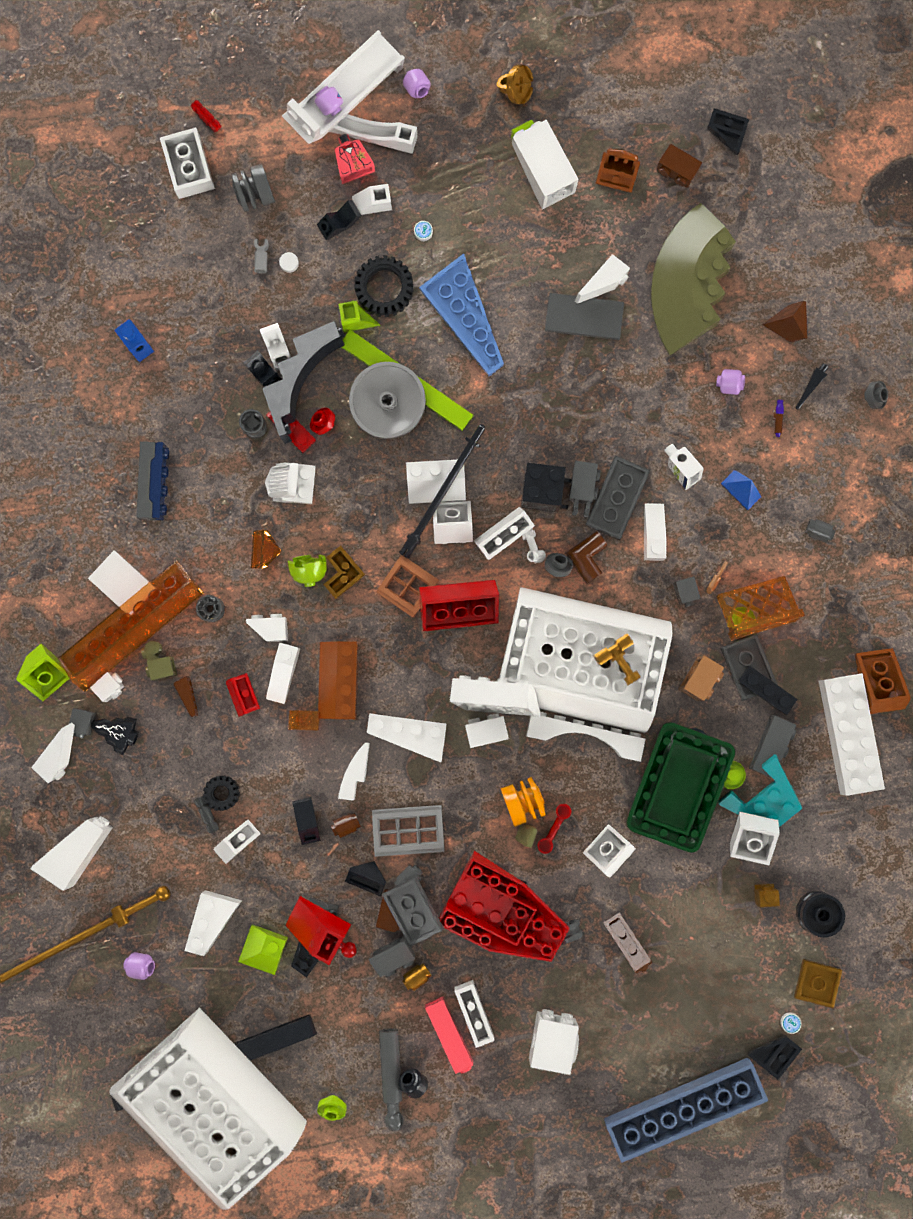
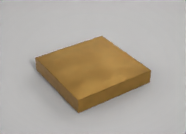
[794,959,842,1008]

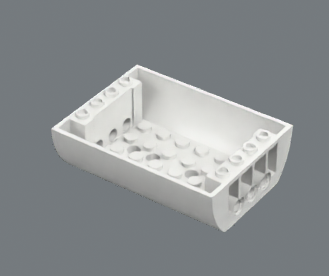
[499,587,672,734]
[110,1008,307,1210]

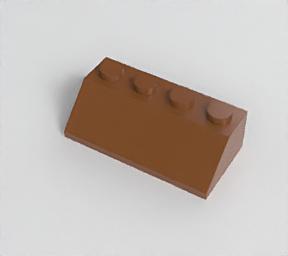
[318,641,358,720]

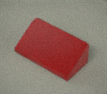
[226,673,260,717]

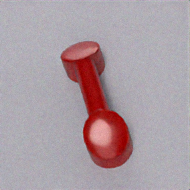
[537,804,572,854]

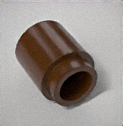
[331,813,361,838]

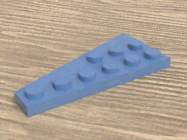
[419,254,504,377]

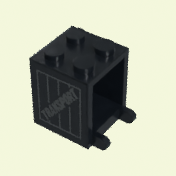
[520,463,572,512]

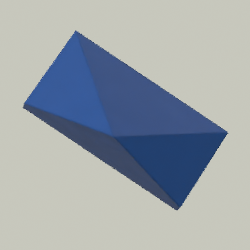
[721,470,761,510]

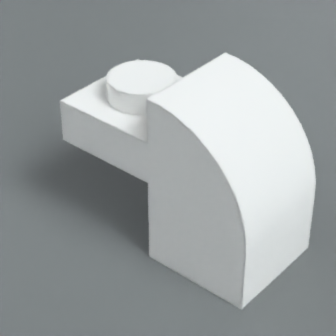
[260,323,291,371]

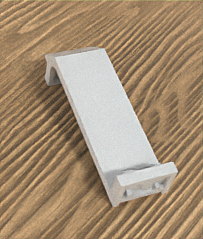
[282,30,405,144]

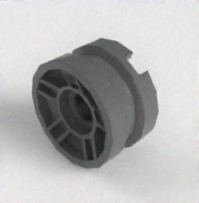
[196,595,225,622]
[561,919,584,945]

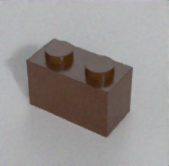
[656,143,703,188]

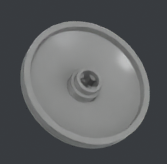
[349,362,426,439]

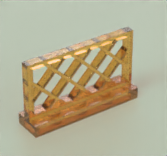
[716,576,805,641]

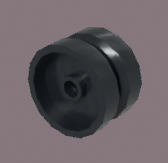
[796,891,845,938]

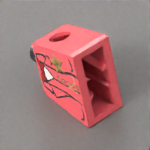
[335,134,375,184]

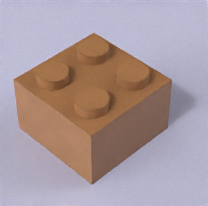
[678,655,724,701]

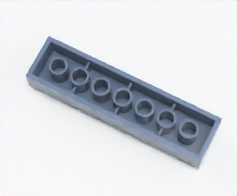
[604,1058,768,1163]

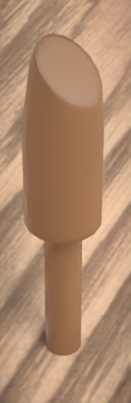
[706,561,728,594]

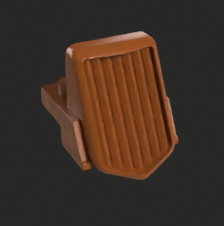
[595,148,641,193]

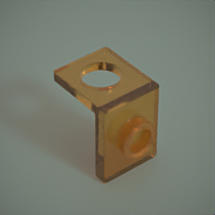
[288,710,320,731]

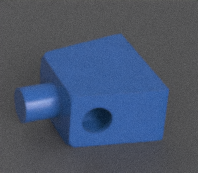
[114,319,155,362]

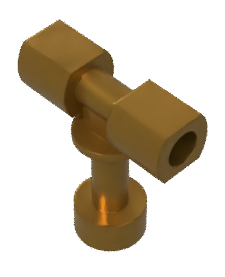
[593,634,641,685]

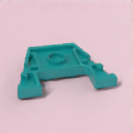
[719,754,802,827]

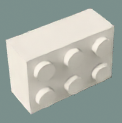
[160,128,215,199]

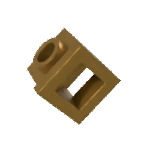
[754,884,780,907]

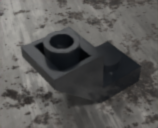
[317,200,362,240]
[243,351,282,387]
[292,797,321,845]

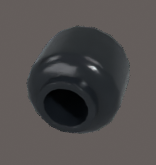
[399,1068,428,1099]

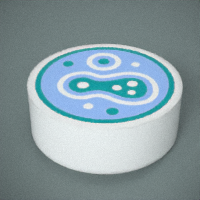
[414,221,433,241]
[780,1012,802,1034]

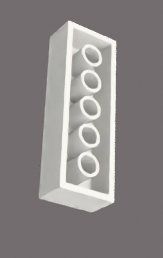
[819,673,885,796]

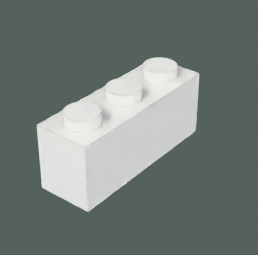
[474,507,535,560]
[455,980,495,1048]

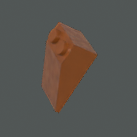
[855,648,911,714]

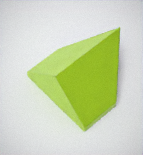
[339,300,381,333]

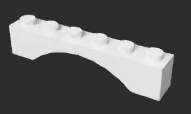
[329,114,418,154]
[526,712,645,762]

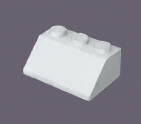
[406,459,466,504]

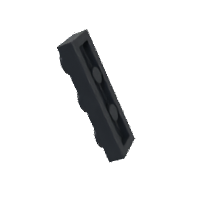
[738,666,798,715]

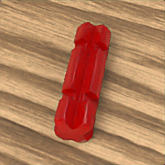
[191,100,222,132]

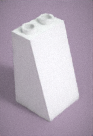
[512,120,579,210]
[31,816,113,891]

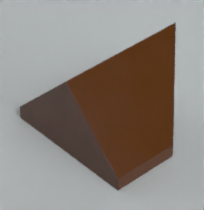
[762,301,807,342]

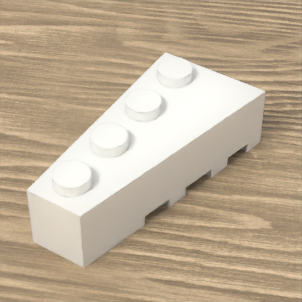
[367,714,447,762]

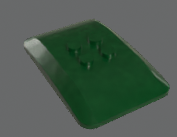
[626,722,736,853]

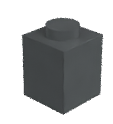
[673,577,701,607]
[69,708,96,738]

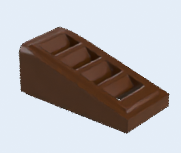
[173,676,198,717]

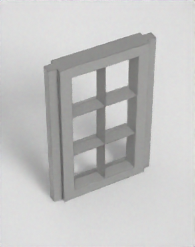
[372,805,444,857]

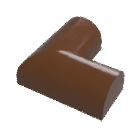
[565,531,607,584]

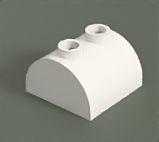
[583,824,636,878]

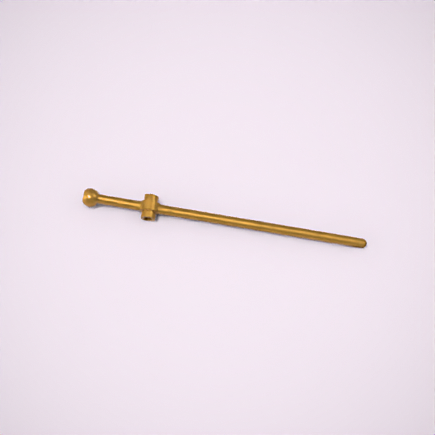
[0,886,171,984]

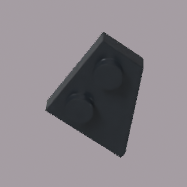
[707,108,749,155]
[747,1035,802,1080]

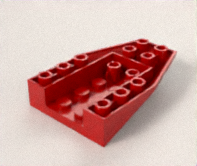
[439,850,570,962]

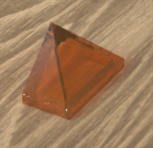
[251,530,282,569]

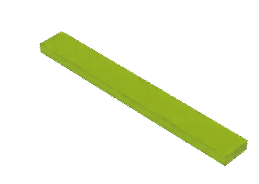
[341,330,473,431]

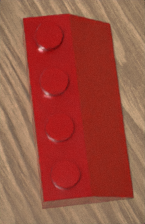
[419,580,499,631]

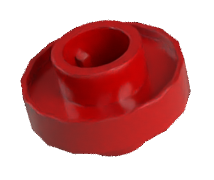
[310,407,335,435]

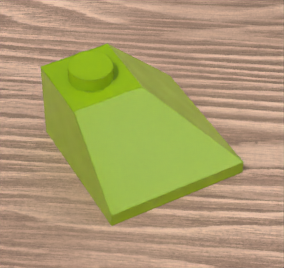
[16,644,72,701]
[238,924,288,975]

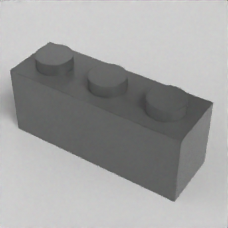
[749,715,796,778]

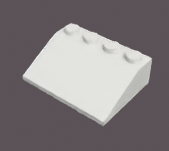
[450,676,540,717]

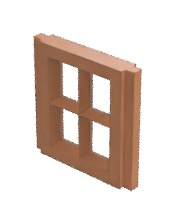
[376,555,439,618]

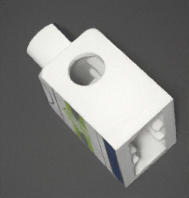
[664,444,704,490]

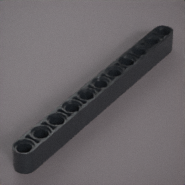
[109,1014,317,1111]

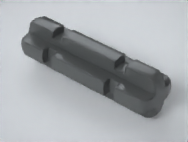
[194,796,219,833]

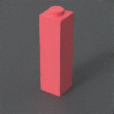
[425,996,473,1074]

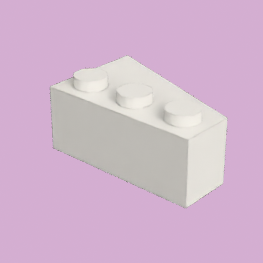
[185,890,242,956]

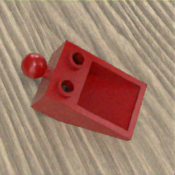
[285,896,357,965]

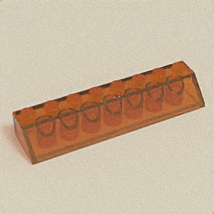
[58,560,204,692]

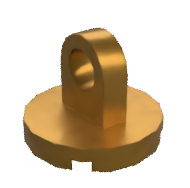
[497,64,533,104]

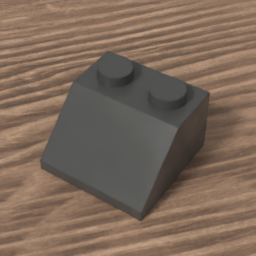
[368,936,416,978]

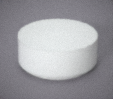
[279,252,299,273]

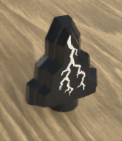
[91,716,139,755]

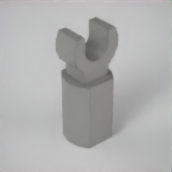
[254,239,269,273]

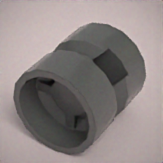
[239,409,267,439]

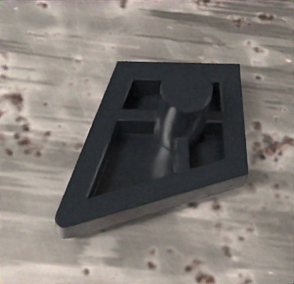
[291,942,318,978]

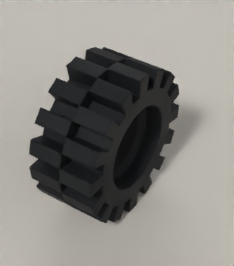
[203,775,240,811]

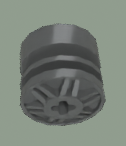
[231,163,275,212]

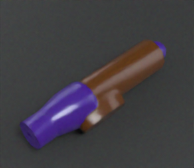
[773,400,784,437]

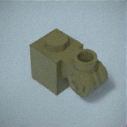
[141,641,177,681]

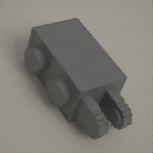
[568,460,601,517]

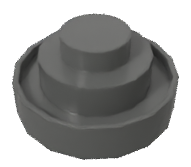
[864,381,889,409]
[544,553,573,577]

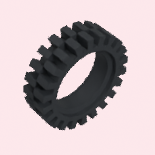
[354,255,414,317]

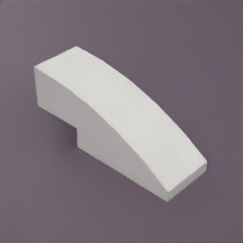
[338,742,370,801]

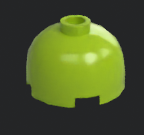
[288,555,327,587]

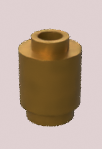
[402,963,432,991]

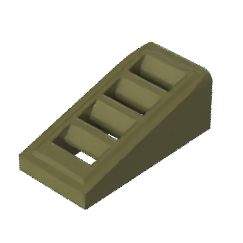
[515,823,538,848]

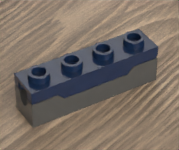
[137,442,169,521]

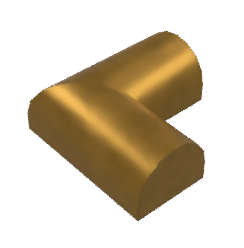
[323,545,365,599]

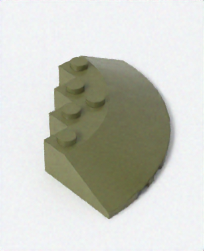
[651,203,736,356]

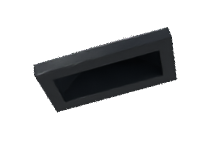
[345,861,386,897]

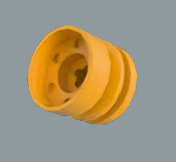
[500,777,546,827]

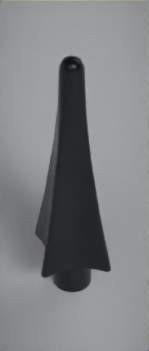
[796,363,828,410]

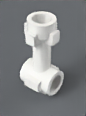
[522,528,546,564]

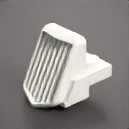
[265,462,315,504]

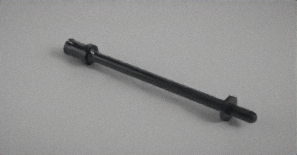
[399,424,485,558]

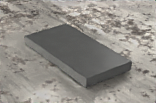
[545,293,624,340]
[585,455,650,540]

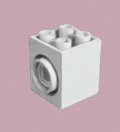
[529,1009,579,1075]

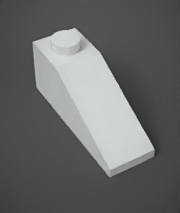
[575,254,630,304]
[644,503,666,561]
[266,643,301,704]
[31,723,75,783]

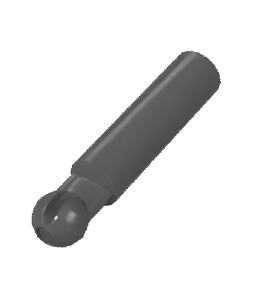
[379,1028,404,1131]

